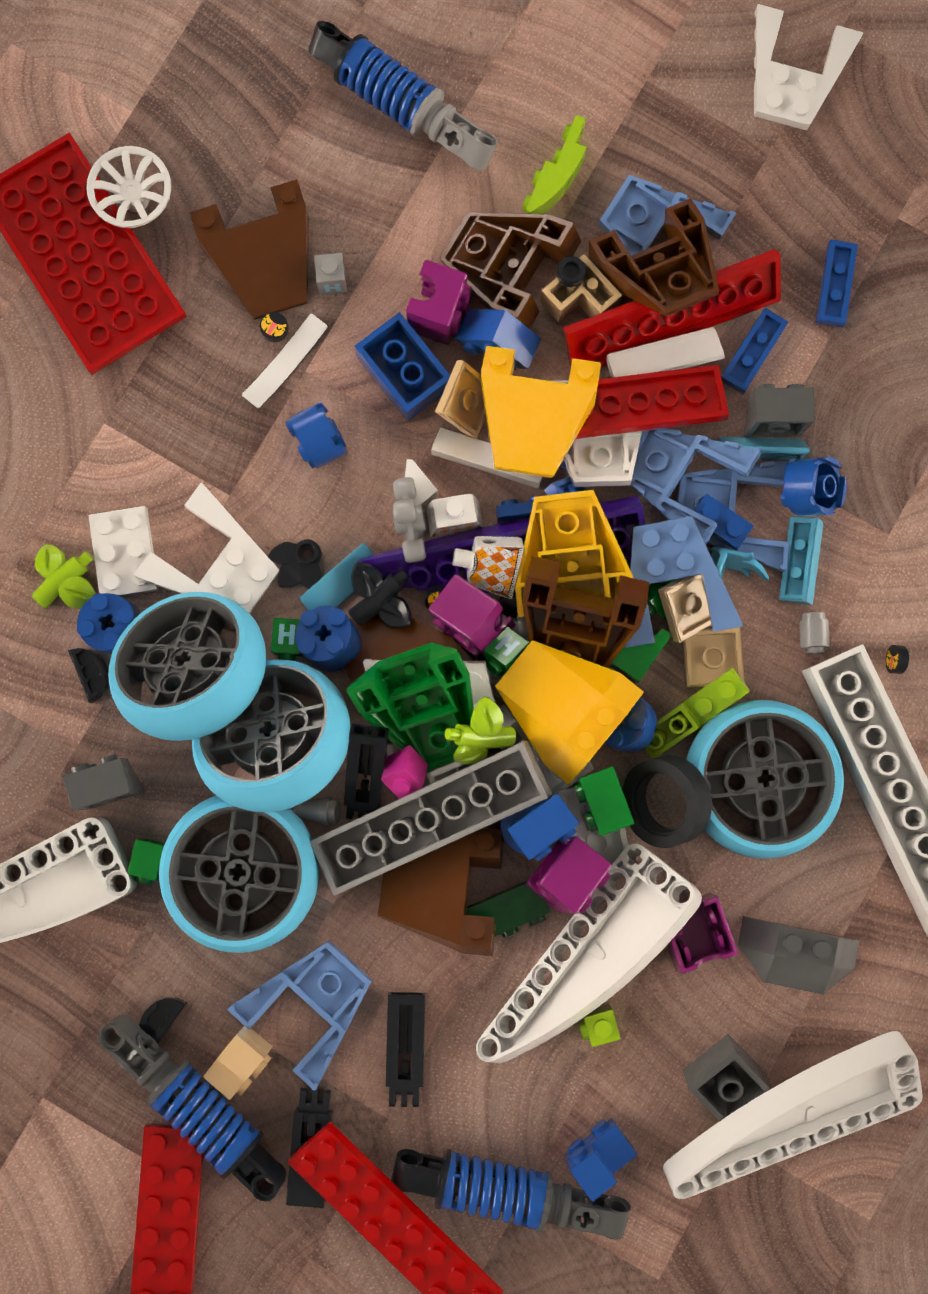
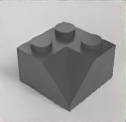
[744,384,815,437]
[62,754,144,811]
[683,1034,772,1121]

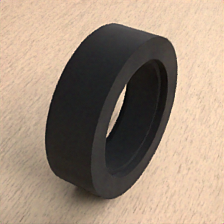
[622,755,712,848]

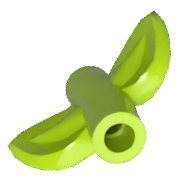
[32,544,96,609]
[445,696,516,764]

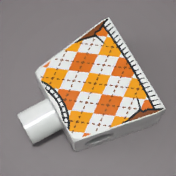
[426,494,483,538]
[452,536,524,599]

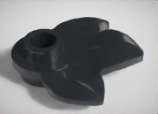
[268,539,322,589]

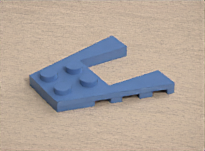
[598,175,736,256]
[630,428,762,545]
[677,458,796,572]
[625,516,743,648]
[227,940,373,1091]

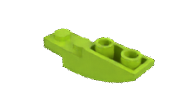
[522,115,587,214]
[645,667,750,759]

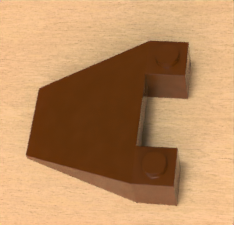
[189,179,309,320]
[589,198,719,317]
[439,212,581,329]
[522,556,649,668]
[345,614,472,684]
[378,828,504,956]

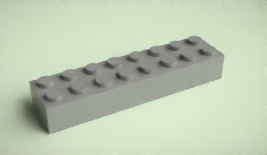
[310,740,553,896]

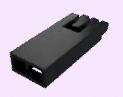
[344,723,389,820]
[386,992,425,1107]
[286,1088,333,1208]

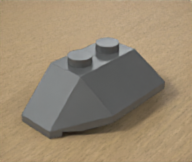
[738,916,859,995]

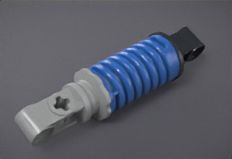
[308,21,498,170]

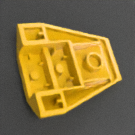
[515,490,633,617]
[495,640,644,785]

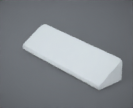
[607,327,725,378]
[431,427,542,489]

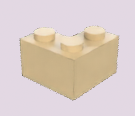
[540,254,622,323]
[203,1026,273,1100]

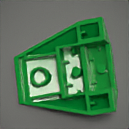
[346,642,474,771]

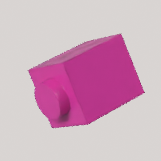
[381,745,428,799]

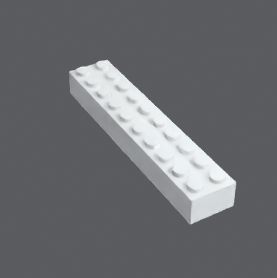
[802,644,928,937]

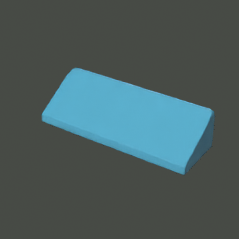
[718,436,810,460]
[779,517,823,605]
[299,543,374,610]

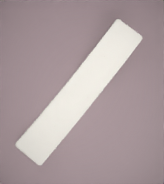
[242,314,328,408]

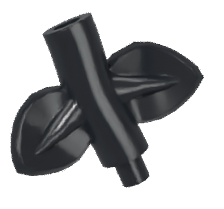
[348,562,412,629]

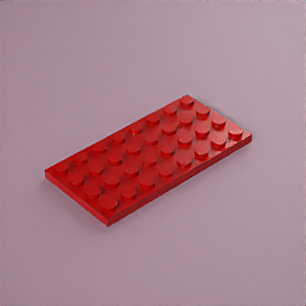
[0,132,187,375]

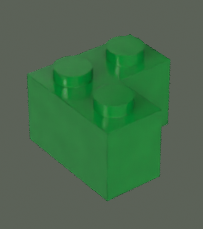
[574,766,635,836]

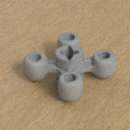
[393,477,426,563]

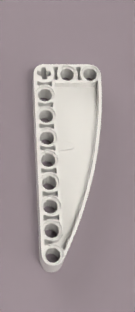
[0,817,137,943]
[476,844,702,1064]
[663,1031,923,1199]

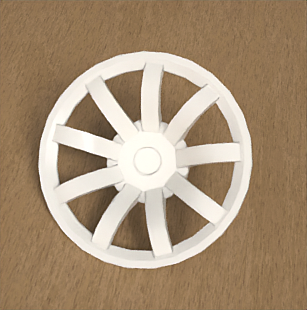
[86,146,171,228]

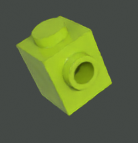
[578,1004,621,1047]

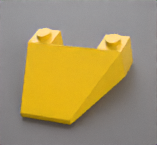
[481,346,601,478]

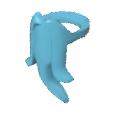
[711,547,769,581]

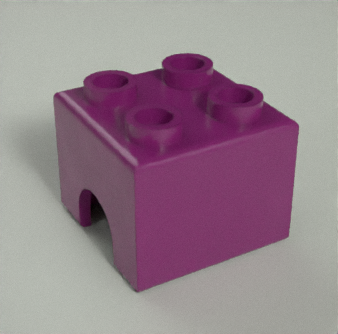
[406,260,471,345]
[429,575,516,658]
[526,836,612,914]
[667,893,739,974]

